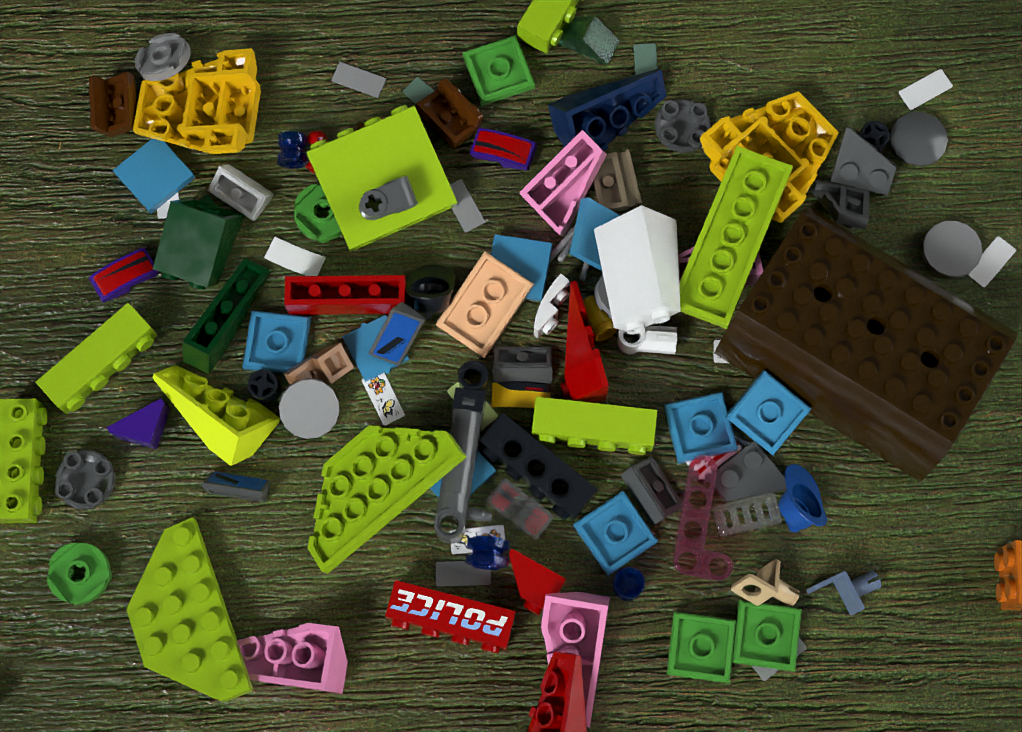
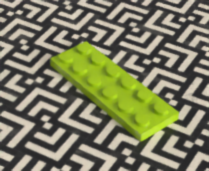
[679,146,793,329]

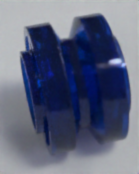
[465,535,510,570]

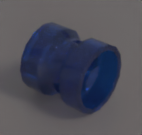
[277,131,307,169]
[612,567,645,601]

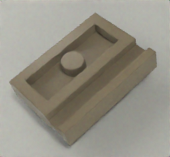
[592,149,642,212]

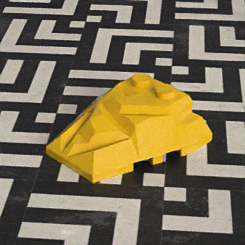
[133,48,261,154]
[699,91,839,223]

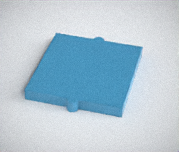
[342,315,409,382]

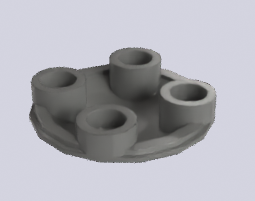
[654,99,711,153]
[890,112,948,166]
[55,450,115,509]

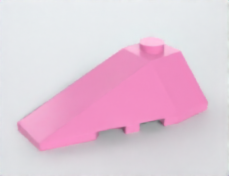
[541,592,610,727]
[237,623,348,694]

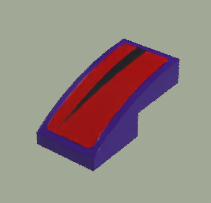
[470,128,537,171]
[89,247,158,303]

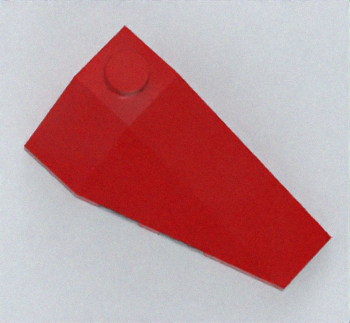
[560,281,609,403]
[527,652,587,732]

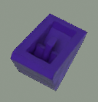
[107,398,170,450]

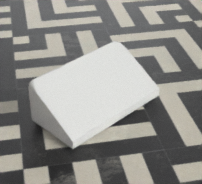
[207,164,274,221]

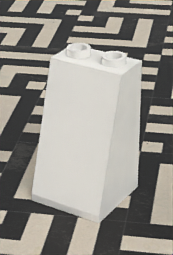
[594,205,681,334]

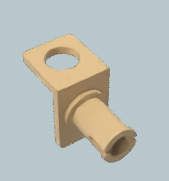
[731,559,800,607]

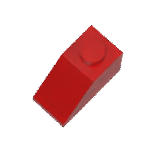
[509,549,566,615]

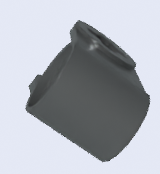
[359,176,418,220]

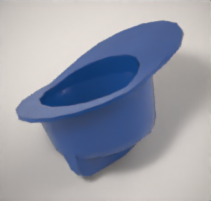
[778,464,827,533]

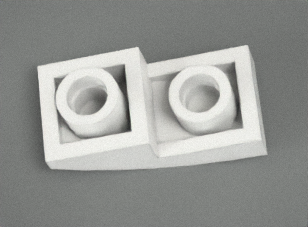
[534,274,570,338]

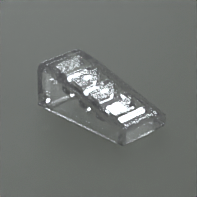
[712,492,782,538]

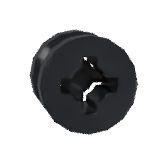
[859,121,890,153]
[248,369,281,404]

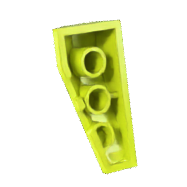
[153,365,280,466]

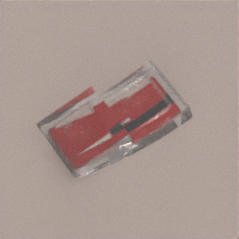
[485,478,555,540]

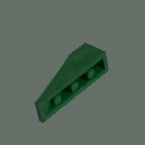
[182,258,270,374]

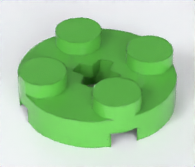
[294,183,342,243]
[47,543,112,605]

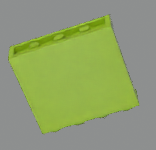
[306,105,458,252]

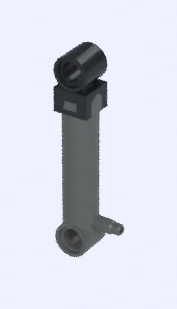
[434,361,492,544]

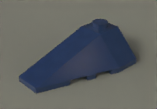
[548,69,666,152]

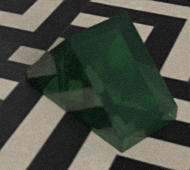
[558,16,620,66]

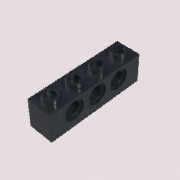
[479,413,598,522]

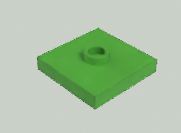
[462,35,535,106]
[732,600,802,672]
[666,612,736,683]

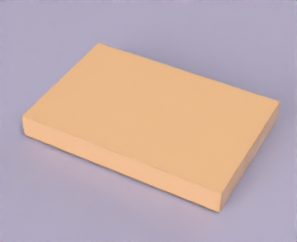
[435,251,535,358]

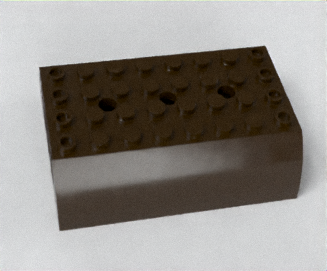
[714,206,1017,482]

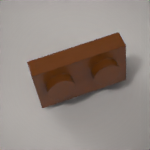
[89,72,137,137]
[415,78,483,149]

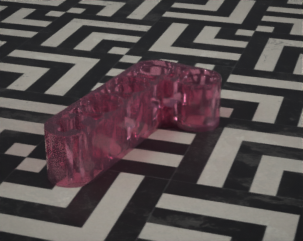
[672,455,733,581]

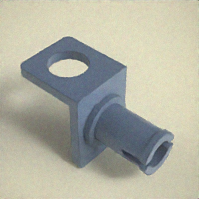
[806,570,881,615]

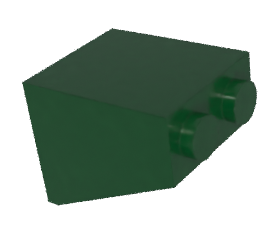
[153,198,244,290]

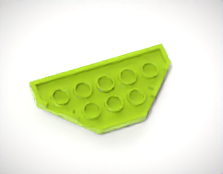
[307,425,467,574]
[126,517,254,702]

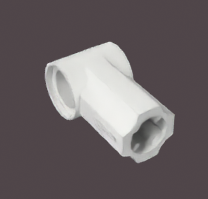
[617,325,677,354]

